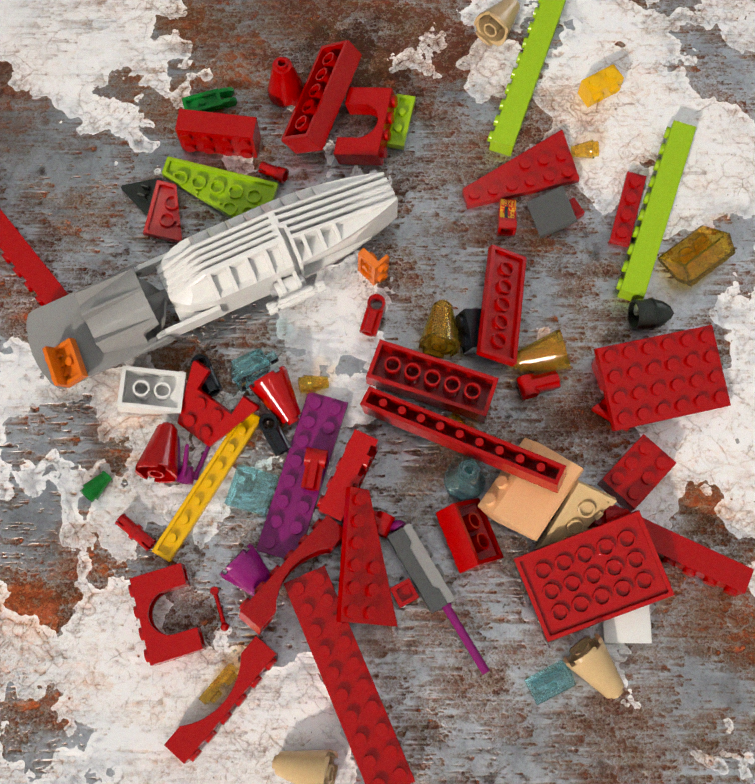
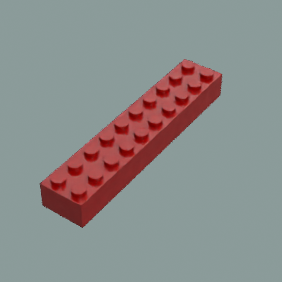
[284,566,415,784]

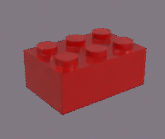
[597,434,676,512]

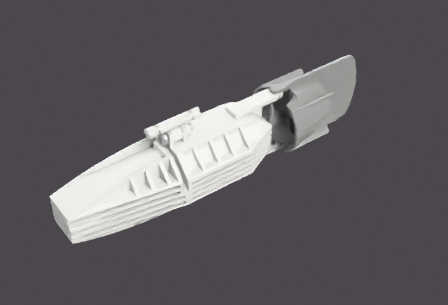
[26,172,398,389]

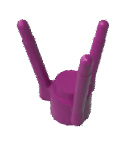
[176,436,210,485]

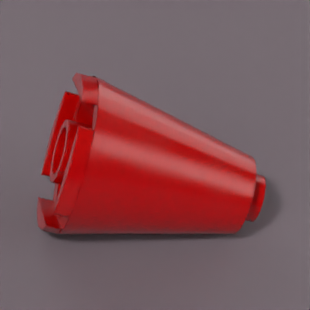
[267,57,304,108]
[249,366,301,426]
[135,422,178,483]

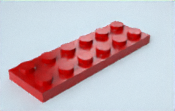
[476,244,527,367]

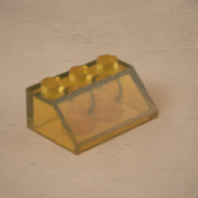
[658,225,736,286]

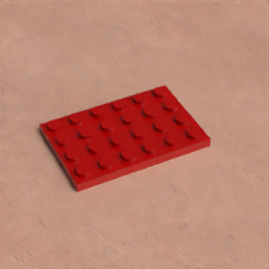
[594,325,731,431]
[514,510,675,642]

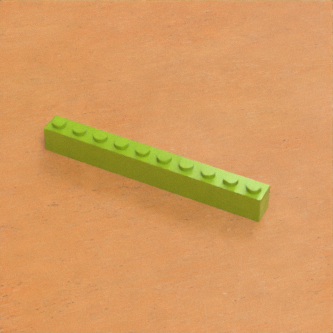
[487,0,566,157]
[615,120,696,301]

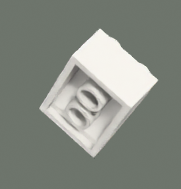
[117,365,186,414]

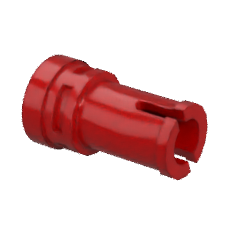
[258,161,289,184]

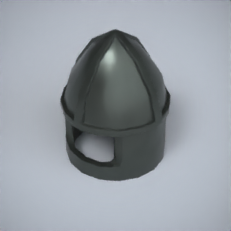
[628,298,674,330]

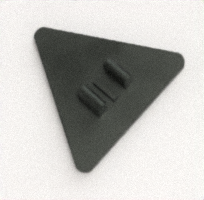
[121,178,163,216]

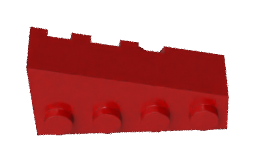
[317,429,379,524]

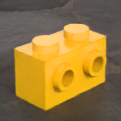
[577,64,624,107]

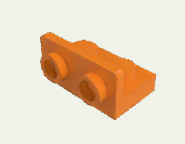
[358,248,390,286]

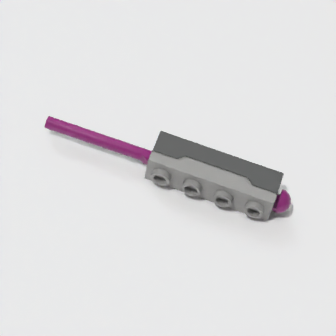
[387,520,490,675]

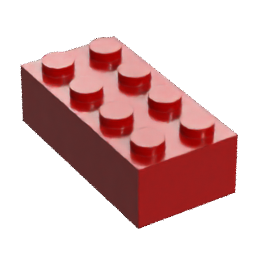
[175,109,261,158]

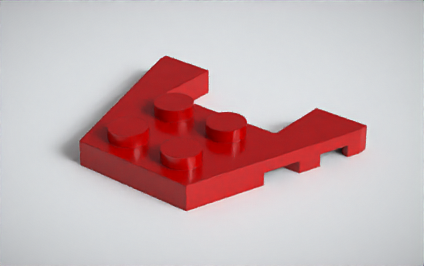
[177,360,260,447]

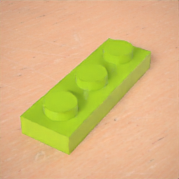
[387,94,416,150]

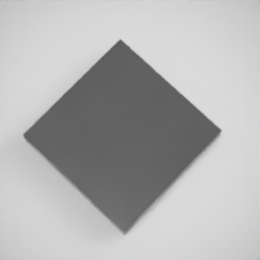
[526,185,578,238]

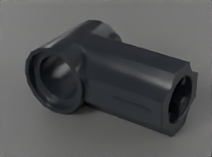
[191,354,223,396]
[259,413,292,457]

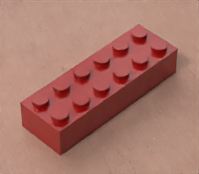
[281,40,362,154]
[366,339,499,423]

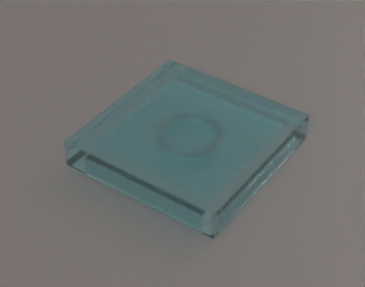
[224,464,279,517]

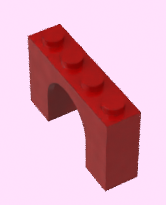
[333,87,398,166]
[128,563,207,666]

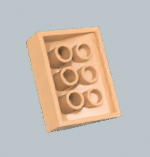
[478,438,584,541]

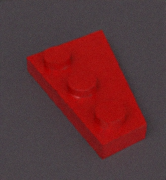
[143,180,182,243]

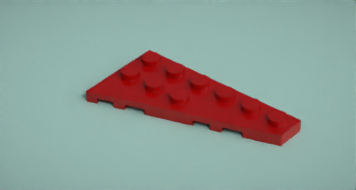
[462,130,580,209]
[336,487,398,627]

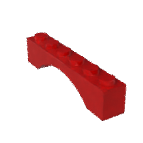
[239,515,343,635]
[164,636,278,764]

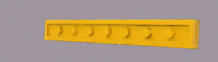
[152,413,261,563]

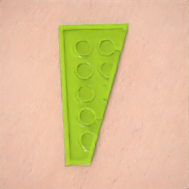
[162,156,279,218]

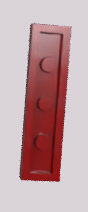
[608,171,647,248]

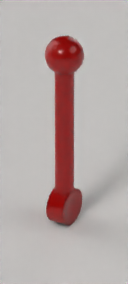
[210,586,229,631]

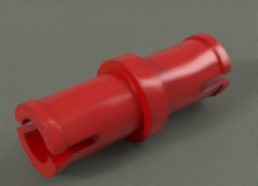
[115,513,156,551]

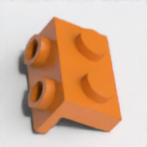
[42,337,88,388]

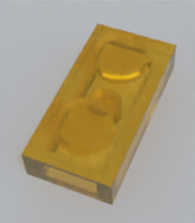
[198,663,239,705]

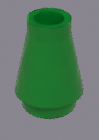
[80,471,112,502]

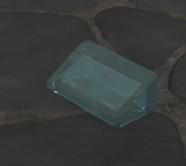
[524,660,576,706]

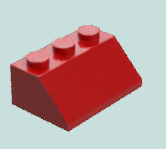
[436,498,504,574]

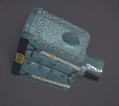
[231,348,279,393]

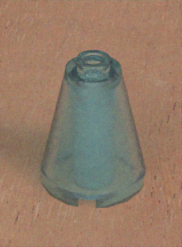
[444,459,486,501]

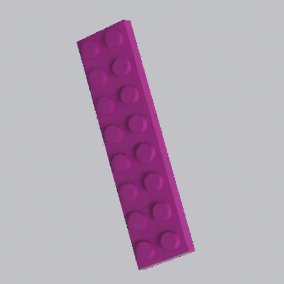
[256,391,348,559]

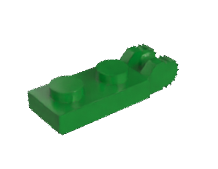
[182,87,238,112]

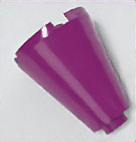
[219,543,280,597]

